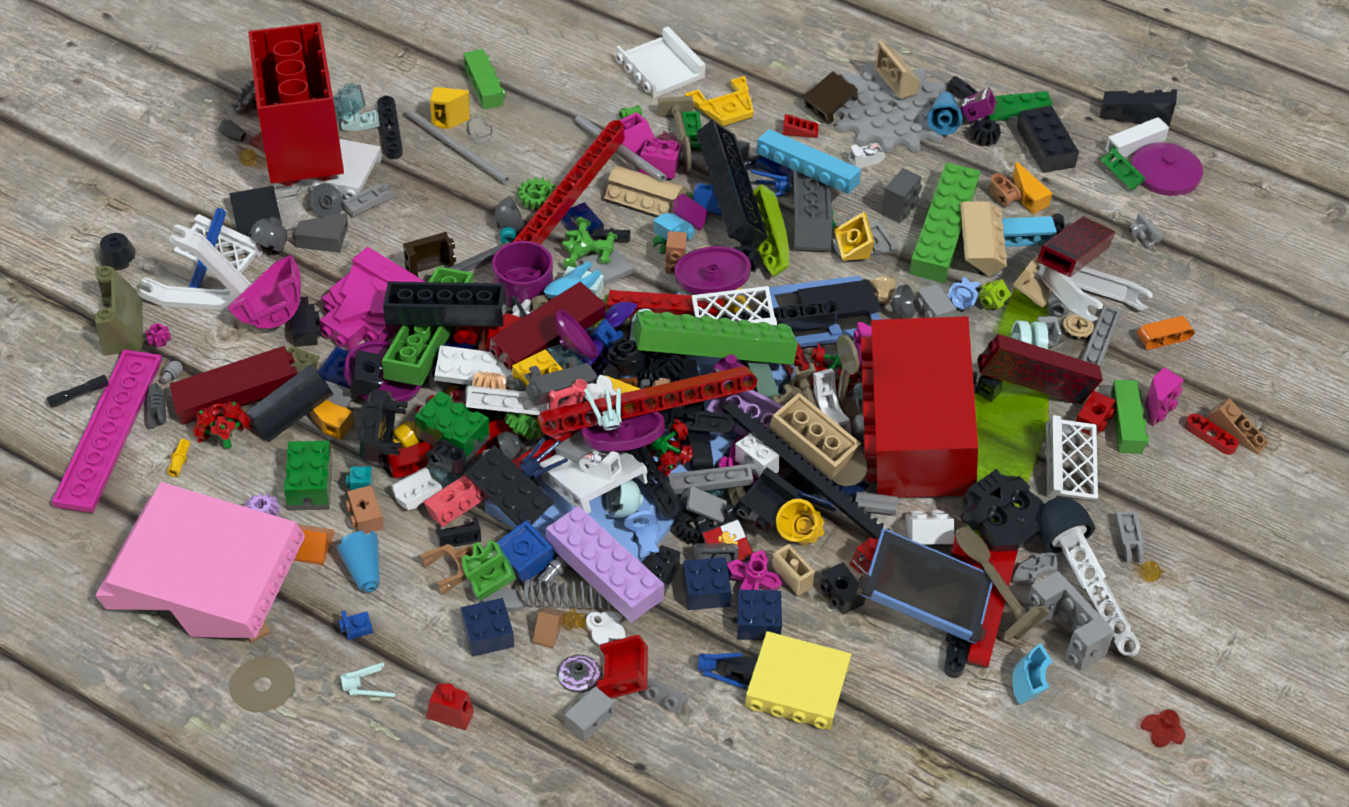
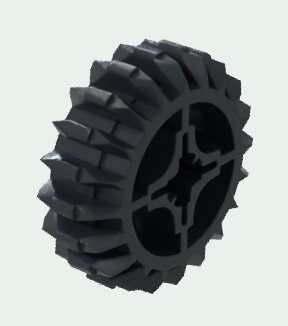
[636,351,688,387]

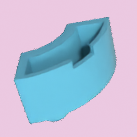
[653,212,695,241]
[1012,644,1052,705]

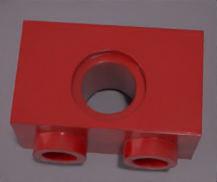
[1076,391,1116,436]

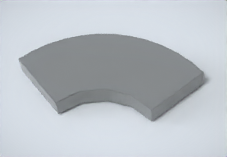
[1012,553,1059,587]
[469,584,524,612]

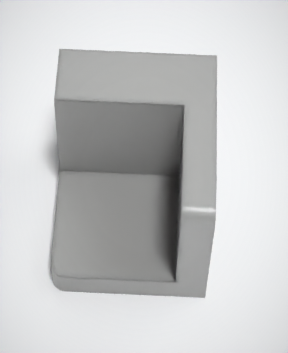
[1036,316,1062,346]

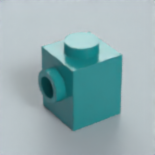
[346,466,373,491]

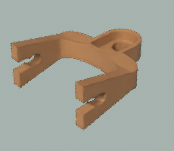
[420,544,473,595]

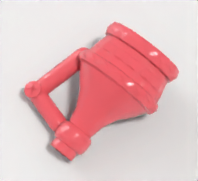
[547,379,588,440]

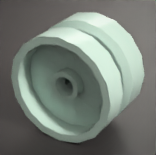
[1011,320,1048,349]

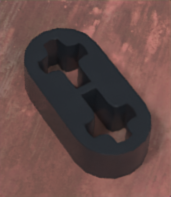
[944,638,967,678]

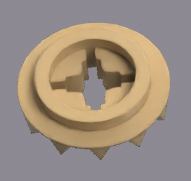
[1063,314,1094,340]

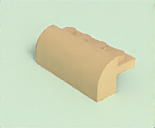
[604,166,687,216]

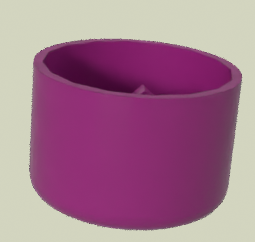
[492,241,553,308]

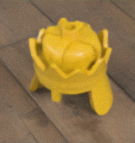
[776,499,824,546]

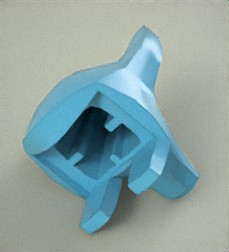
[544,261,601,299]

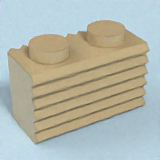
[772,544,815,595]

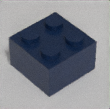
[682,557,732,610]
[737,589,782,641]
[461,598,514,657]

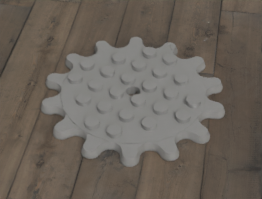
[833,63,957,153]

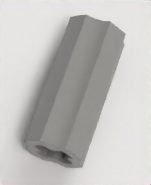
[855,492,898,515]

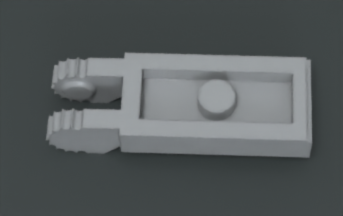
[343,183,395,217]
[1115,511,1145,562]

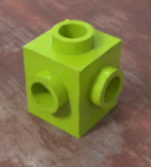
[978,279,1011,310]

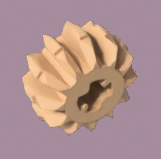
[472,371,506,390]

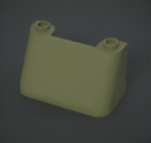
[95,266,143,355]

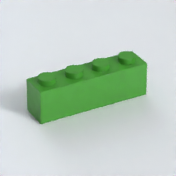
[463,49,506,110]
[1110,380,1149,454]

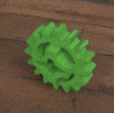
[518,177,556,210]
[504,412,546,439]

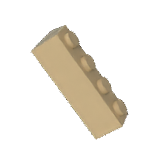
[960,201,1007,276]
[769,393,861,480]

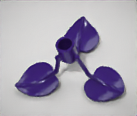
[573,302,637,366]

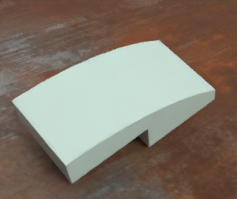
[341,110,380,131]

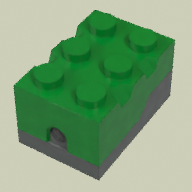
[414,391,490,463]
[284,440,333,511]

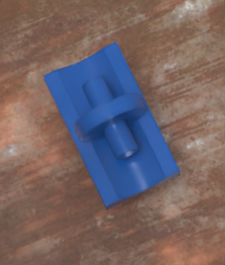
[591,320,624,355]

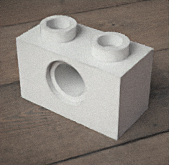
[735,433,779,478]

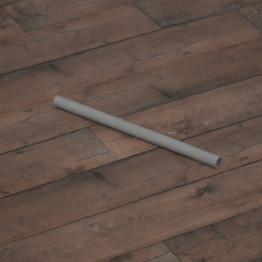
[405,109,510,184]
[575,115,667,182]

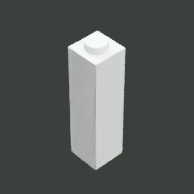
[1105,117,1169,159]

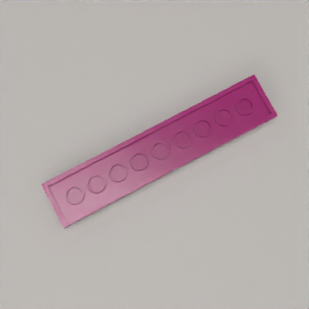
[52,349,163,513]

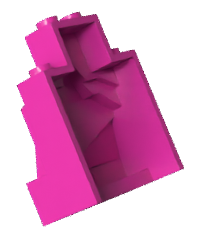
[320,247,425,351]

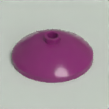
[555,309,598,359]

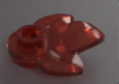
[1140,709,1185,748]

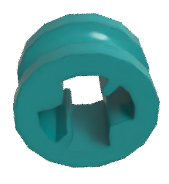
[500,227,517,243]

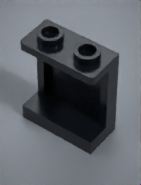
[734,467,800,534]

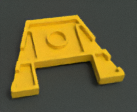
[685,76,754,126]

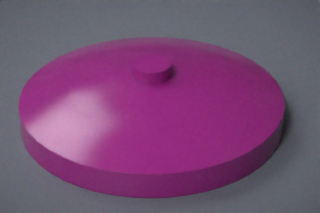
[1131,142,1203,196]
[675,246,751,295]
[344,341,421,402]
[582,412,665,451]

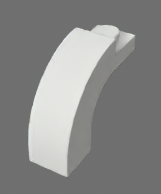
[811,369,851,435]

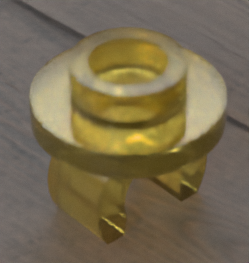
[238,148,257,166]
[1141,561,1165,582]
[564,608,587,630]

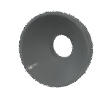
[890,284,916,319]
[498,431,527,461]

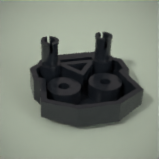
[357,389,408,468]
[961,469,1045,551]

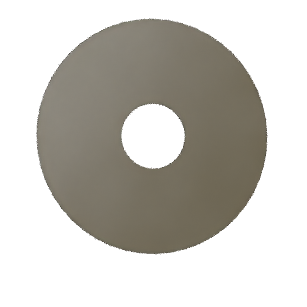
[230,657,295,712]

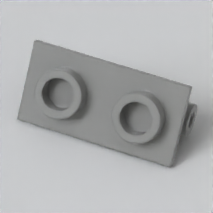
[641,678,689,715]

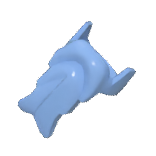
[947,277,980,310]
[624,504,659,559]

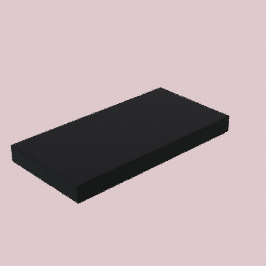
[796,279,881,318]

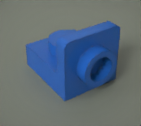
[338,610,373,640]

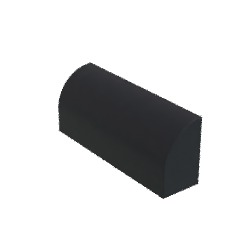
[246,364,334,442]

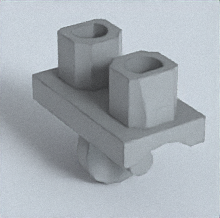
[1130,213,1164,249]

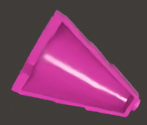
[228,254,301,329]

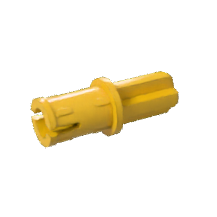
[167,439,191,477]

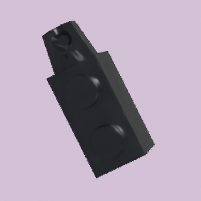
[291,297,321,347]

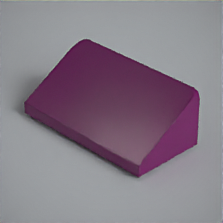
[673,193,708,231]

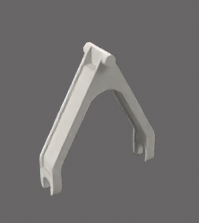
[137,225,251,311]
[1035,263,1153,321]

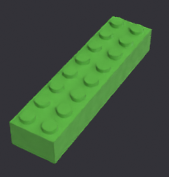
[909,162,981,283]
[382,266,474,386]
[633,310,798,365]

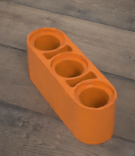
[1137,316,1195,350]

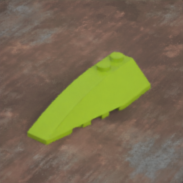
[753,184,789,277]

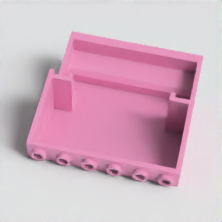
[95,482,305,638]

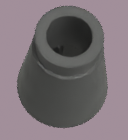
[218,119,246,142]

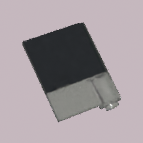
[229,184,304,237]

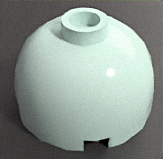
[606,480,643,518]

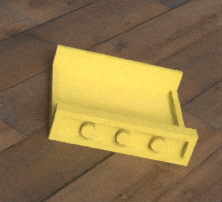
[745,631,852,730]

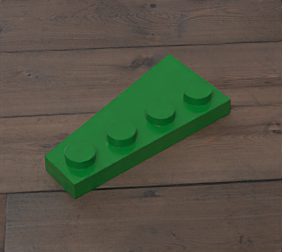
[986,91,1053,121]

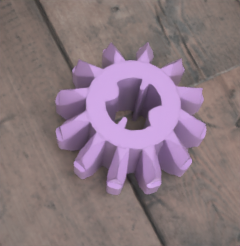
[245,493,280,517]

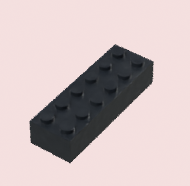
[383,281,507,327]

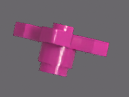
[727,550,782,590]

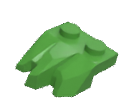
[462,540,517,601]

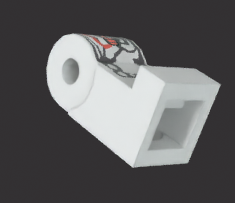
[849,143,885,168]
[579,449,622,480]

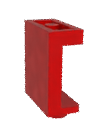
[597,635,648,699]

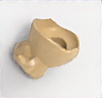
[869,276,896,305]

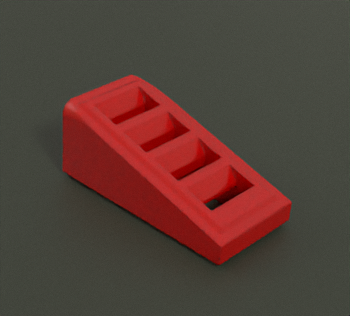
[783,114,819,138]

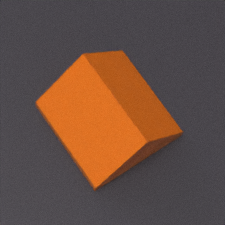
[293,524,335,565]

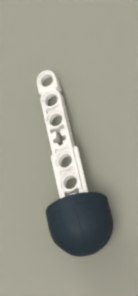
[1038,497,1140,657]

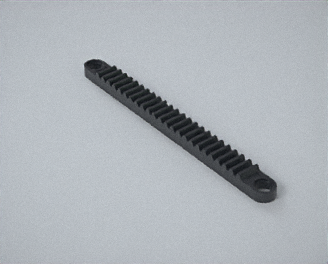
[721,400,915,566]

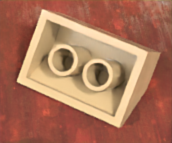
[875,41,920,99]

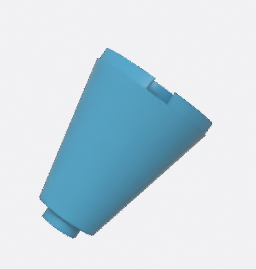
[927,92,963,135]
[336,531,380,593]

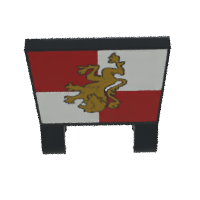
[694,504,754,561]

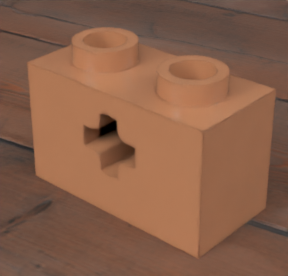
[665,231,687,274]
[345,485,384,534]

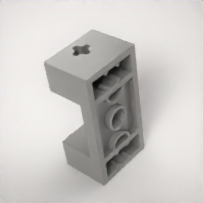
[1025,571,1115,671]

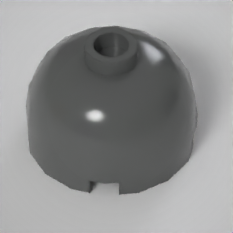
[493,196,526,233]
[248,217,288,251]

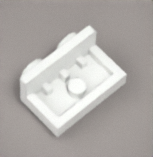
[391,468,442,510]

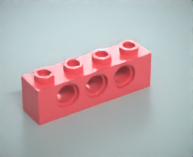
[424,475,487,527]

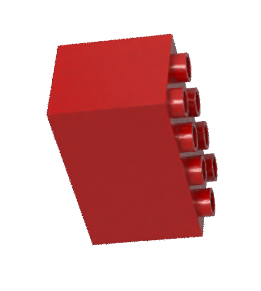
[248,22,344,186]
[861,316,978,498]

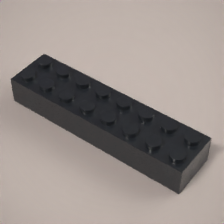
[697,119,769,247]

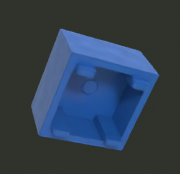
[497,520,556,585]

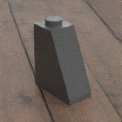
[292,213,349,253]

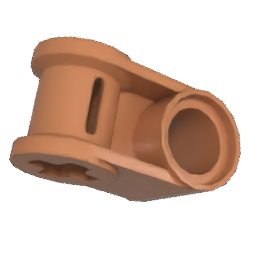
[988,173,1021,207]

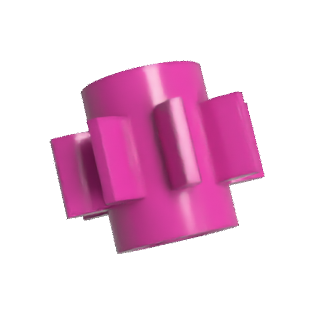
[145,323,171,347]

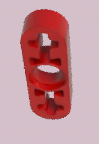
[1185,413,1239,455]

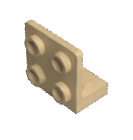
[1013,255,1051,307]

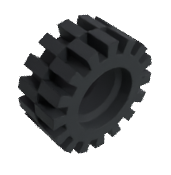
[676,507,714,545]

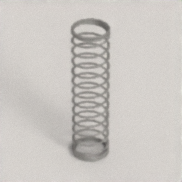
[524,578,612,610]

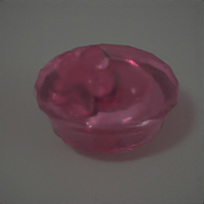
[656,131,677,141]

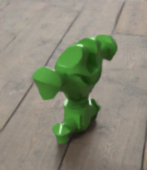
[562,216,618,269]

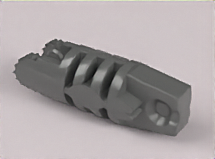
[147,383,166,429]

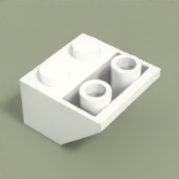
[906,510,954,544]

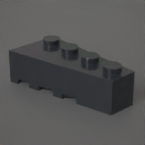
[1100,89,1177,127]

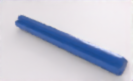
[189,208,226,288]

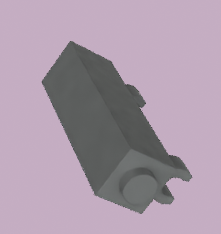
[525,356,598,406]

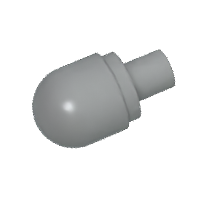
[160,361,183,384]

